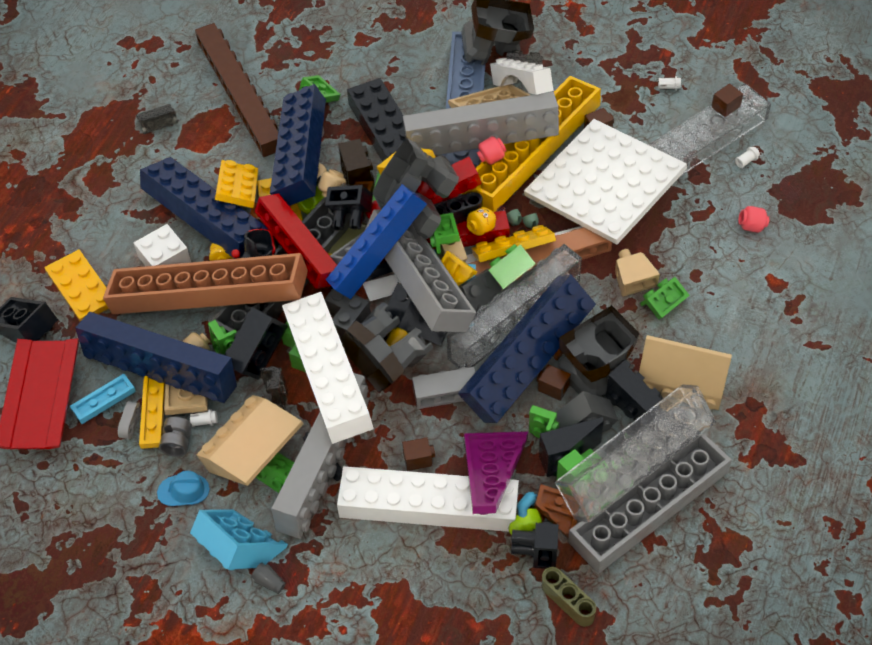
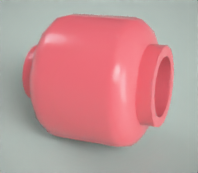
[477,136,507,165]
[738,206,769,233]

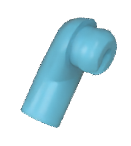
[517,492,537,517]

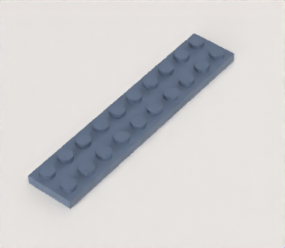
[442,32,486,168]

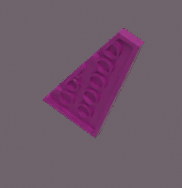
[464,431,528,515]

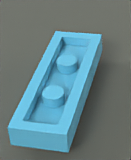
[70,374,136,424]

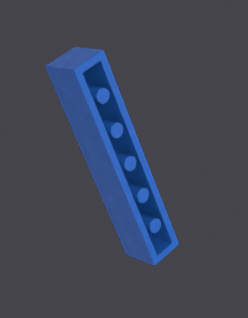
[326,184,427,299]

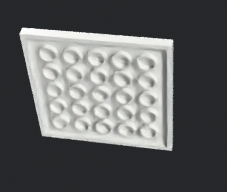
[524,119,687,245]

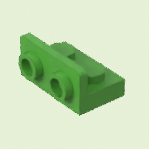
[299,75,341,103]
[430,213,460,254]
[640,277,690,320]
[208,320,237,355]
[529,405,559,438]
[255,452,294,493]

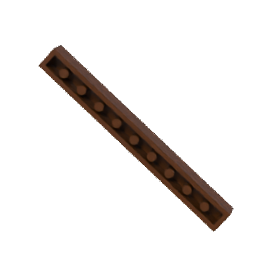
[195,23,278,158]

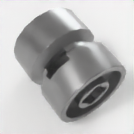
[159,417,192,457]

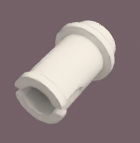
[658,76,681,91]
[735,147,760,168]
[190,409,218,427]

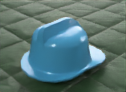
[157,470,210,506]

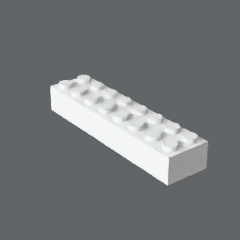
[282,292,374,444]
[337,466,519,532]

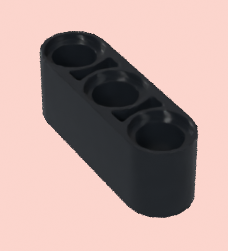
[434,192,482,224]

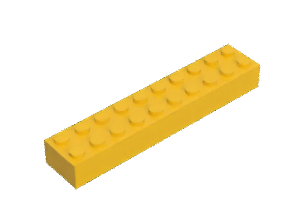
[462,76,601,212]

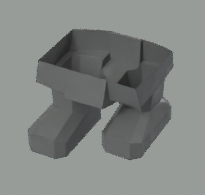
[373,138,459,239]

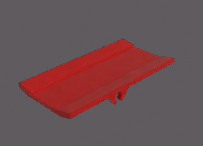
[0,338,79,449]

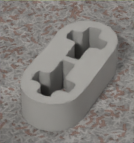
[118,401,141,439]

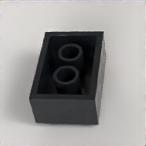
[224,307,288,380]

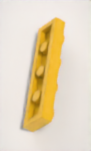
[139,376,165,449]

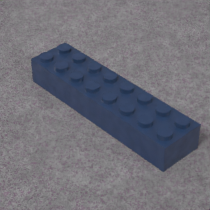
[270,84,326,206]
[140,157,268,259]
[458,274,596,423]
[75,311,237,403]

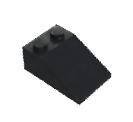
[385,282,447,346]
[0,297,58,343]
[539,417,604,477]

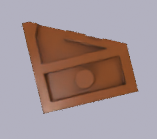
[534,484,583,538]

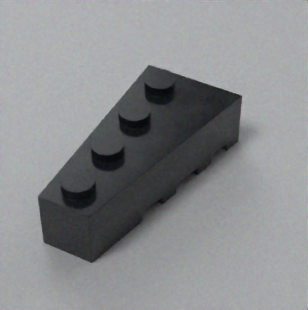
[606,359,689,448]

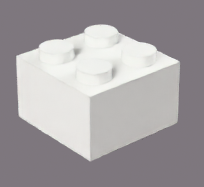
[134,224,191,266]

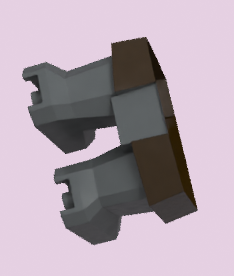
[461,0,534,65]
[340,302,433,392]
[559,305,639,397]

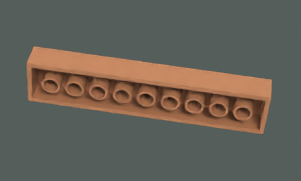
[103,253,308,315]

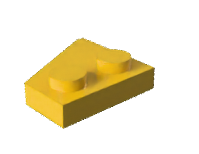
[441,251,477,286]

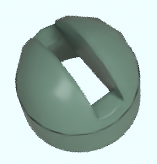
[506,209,522,226]
[522,213,539,229]

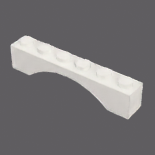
[490,58,554,95]

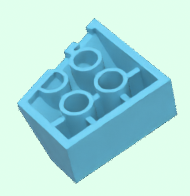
[190,509,288,570]

